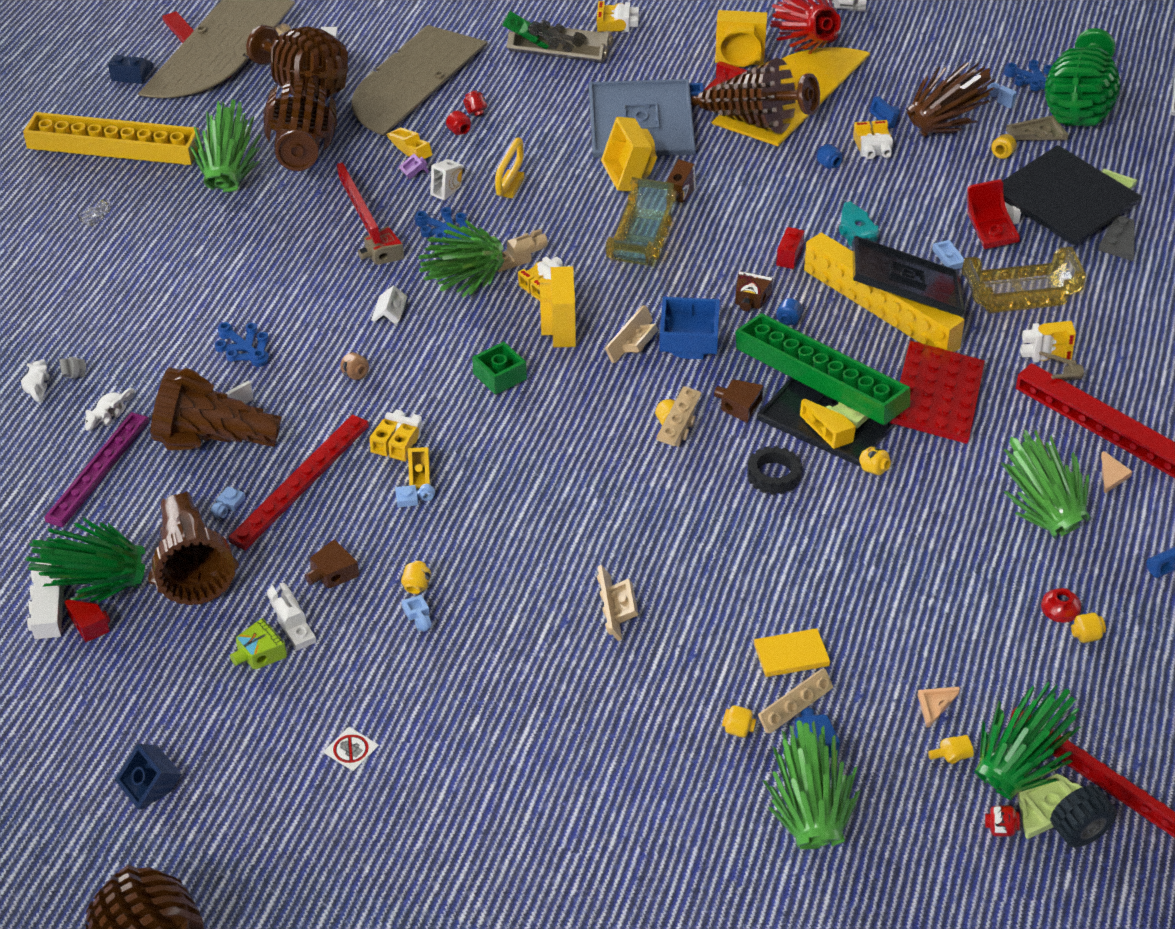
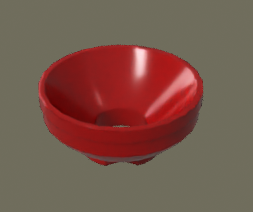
[1041,588,1081,623]

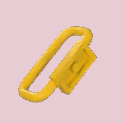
[495,137,524,198]

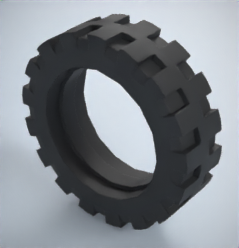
[747,446,802,495]

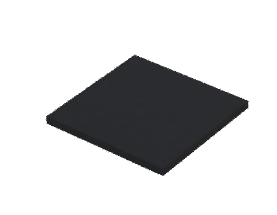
[1002,145,1142,246]
[852,236,965,317]
[756,377,896,467]

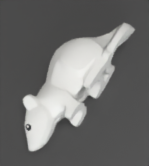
[21,359,50,402]
[85,388,136,431]

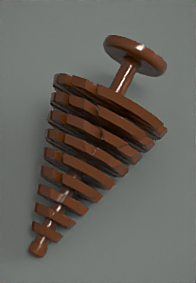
[691,58,820,134]

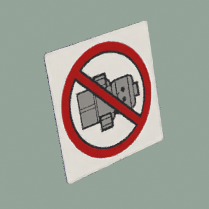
[323,727,379,771]

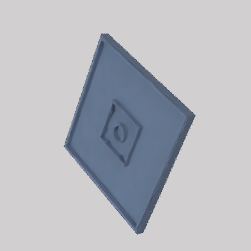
[589,79,696,158]

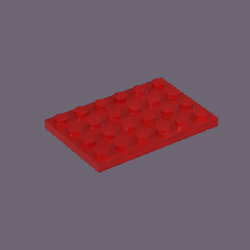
[890,340,985,444]

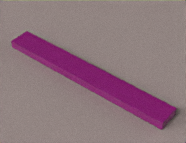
[44,412,149,528]

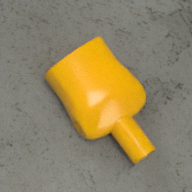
[928,735,974,764]

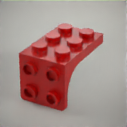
[967,179,1020,249]

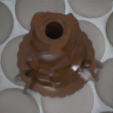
[150,367,282,451]
[148,491,239,605]

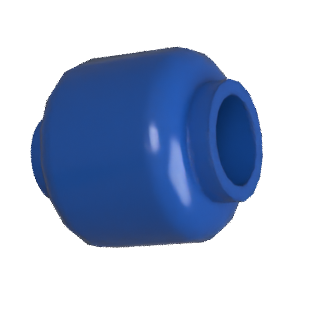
[817,144,842,169]
[776,298,803,325]

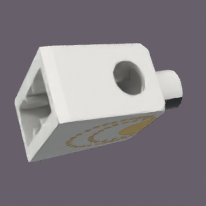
[430,159,465,200]

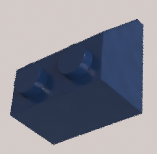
[108,55,153,84]
[115,743,182,810]

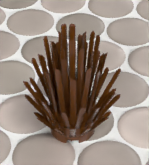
[906,62,995,137]

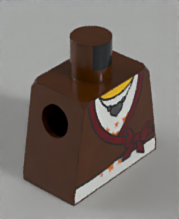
[665,159,696,203]
[735,271,773,311]

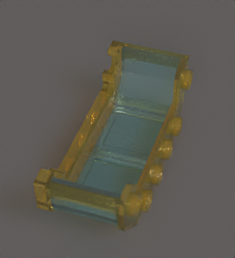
[606,177,677,267]

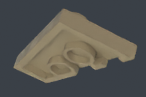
[1006,115,1068,140]

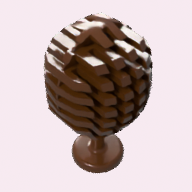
[246,25,348,100]
[263,79,337,171]
[85,865,205,929]

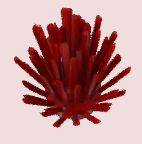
[770,0,841,54]

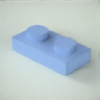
[932,240,966,269]

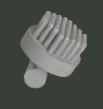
[59,357,86,379]

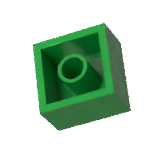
[472,341,527,395]

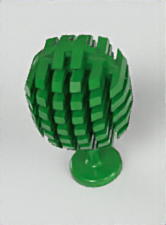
[1045,28,1120,126]

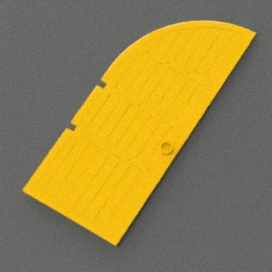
[711,47,870,146]

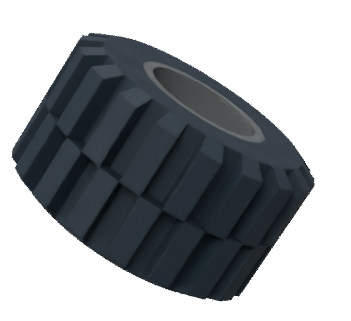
[1050,785,1117,848]

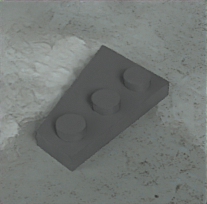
[1098,216,1134,261]

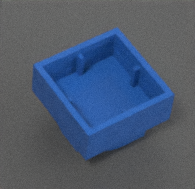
[659,297,720,360]

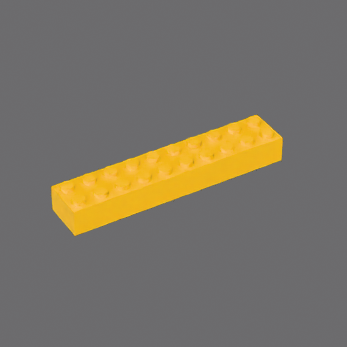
[23,112,201,165]
[804,232,965,352]

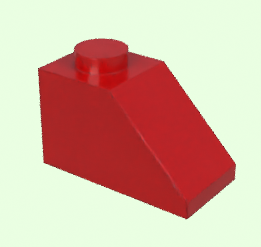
[64,599,110,643]

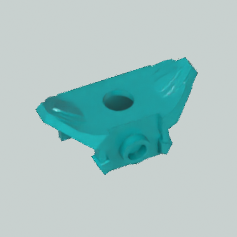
[839,201,880,246]

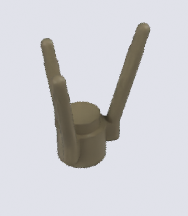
[1039,351,1084,381]

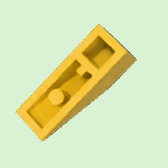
[800,399,856,449]

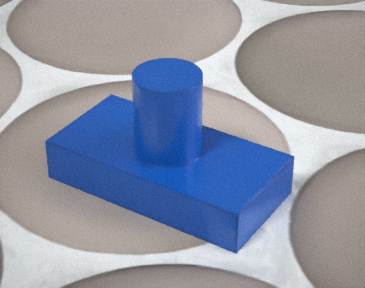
[869,96,900,128]

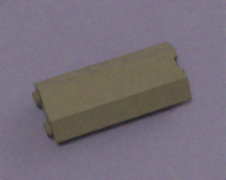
[506,24,613,63]

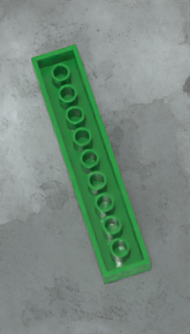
[735,313,910,425]

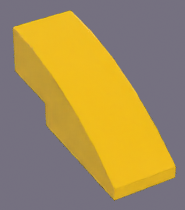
[387,127,433,159]

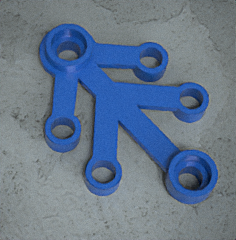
[1004,59,1052,91]
[414,207,473,243]
[215,322,269,367]

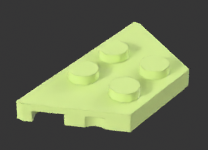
[1018,773,1082,839]

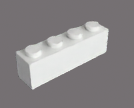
[27,562,65,639]

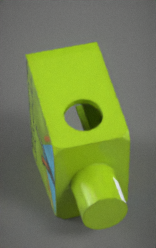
[230,618,287,669]

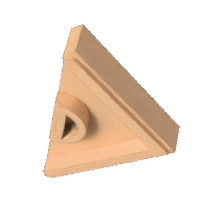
[1101,451,1132,493]
[918,687,960,728]

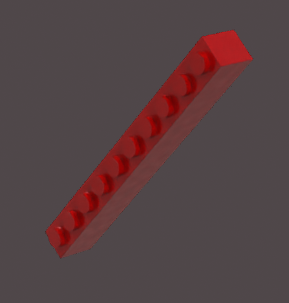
[1015,363,1175,478]

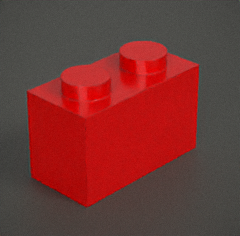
[776,227,805,269]

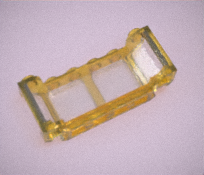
[962,247,1086,313]

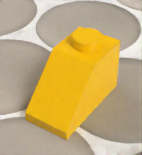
[408,447,430,488]

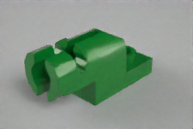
[502,11,554,49]

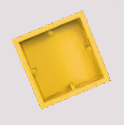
[715,10,767,67]
[601,117,657,192]
[539,266,576,348]

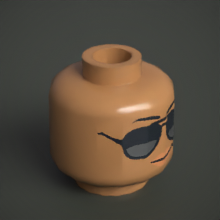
[340,352,369,380]

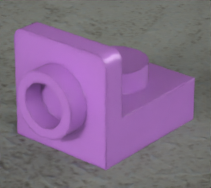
[399,154,430,179]

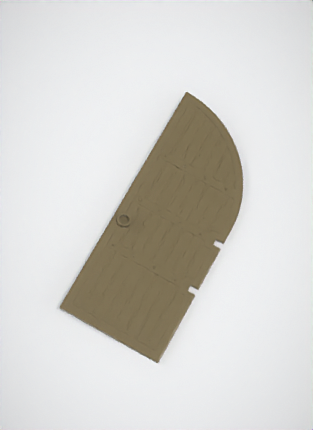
[138,0,295,98]
[352,25,488,136]

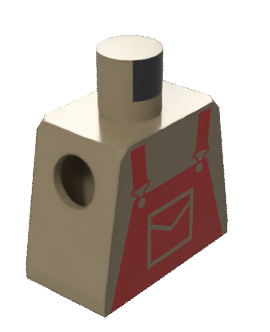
[358,226,404,265]

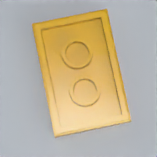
[754,628,830,677]

